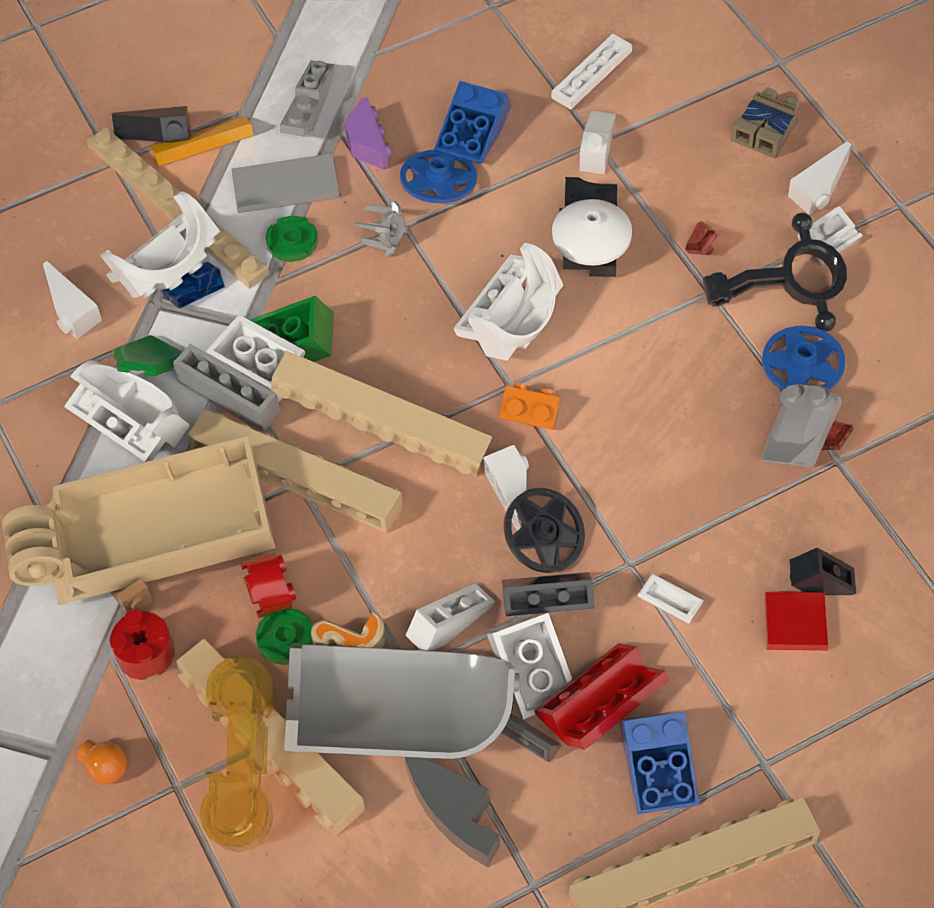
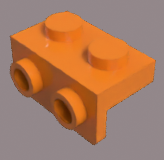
[499,382,563,430]

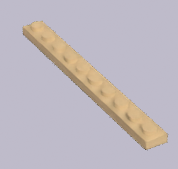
[86,127,269,289]

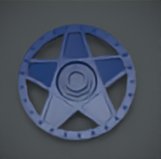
[400,150,477,203]
[762,326,845,390]

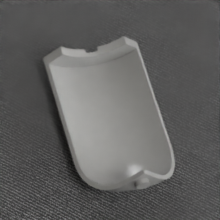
[284,643,520,759]

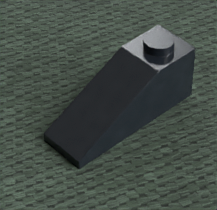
[111,106,190,142]

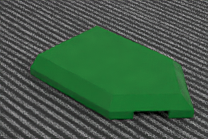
[112,335,182,377]

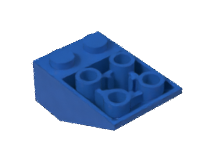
[434,81,511,164]
[620,710,699,814]

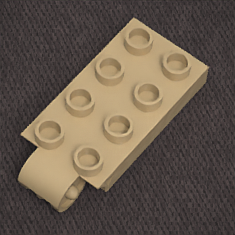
[2,435,276,605]

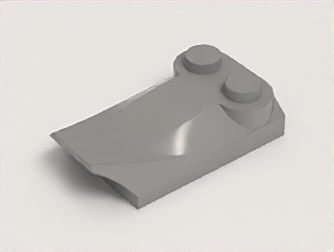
[760,384,842,467]

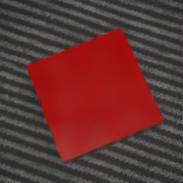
[764,592,828,651]

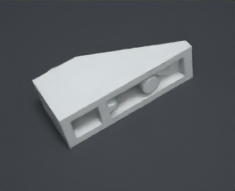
[579,111,616,174]
[788,141,851,215]
[43,261,102,339]
[483,445,529,531]
[405,583,495,651]

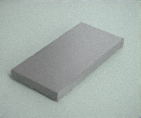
[231,153,340,213]

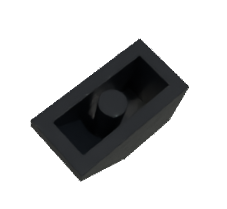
[789,547,856,595]

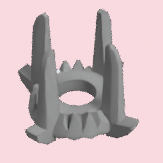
[354,201,409,257]

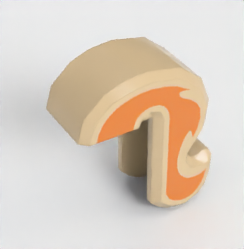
[311,610,386,648]

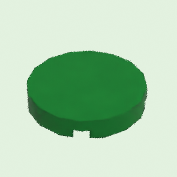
[265,215,318,262]
[256,608,313,665]

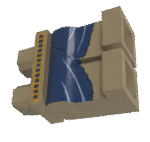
[731,87,800,159]

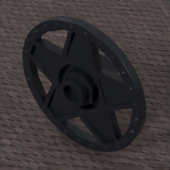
[504,488,585,573]

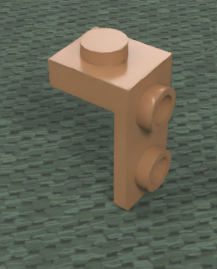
[110,579,154,613]

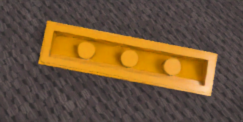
[150,116,253,167]

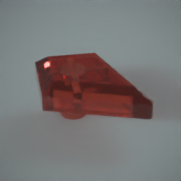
[685,221,719,255]
[821,420,854,450]

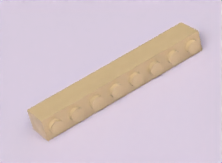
[271,351,492,476]
[188,409,403,533]
[176,639,365,835]
[569,798,820,908]

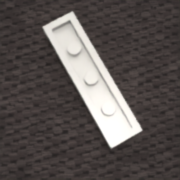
[551,34,632,110]

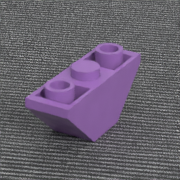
[344,97,391,169]

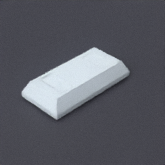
[638,573,704,624]

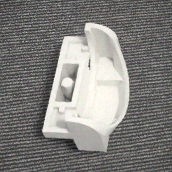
[100,191,220,298]
[453,243,563,361]
[64,360,190,462]

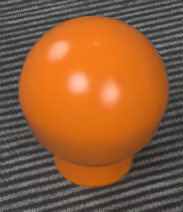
[77,740,127,785]

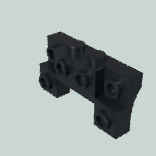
[559,177,617,277]

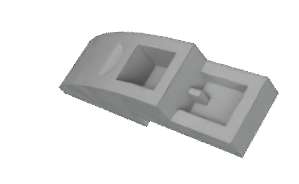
[280,60,334,137]

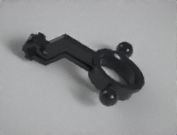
[703,212,847,332]

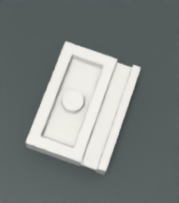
[797,206,863,265]

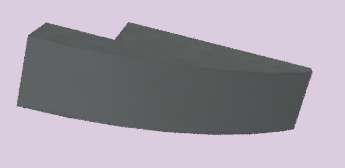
[405,757,500,867]

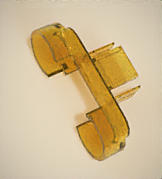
[199,656,277,852]

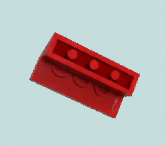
[534,643,670,750]

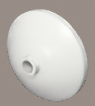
[552,199,632,265]

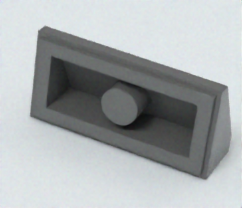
[501,714,561,762]

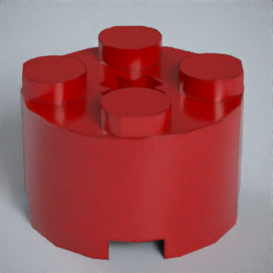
[240,551,296,618]
[109,609,175,680]

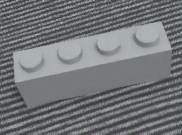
[173,344,281,431]

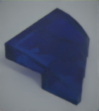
[161,262,225,309]

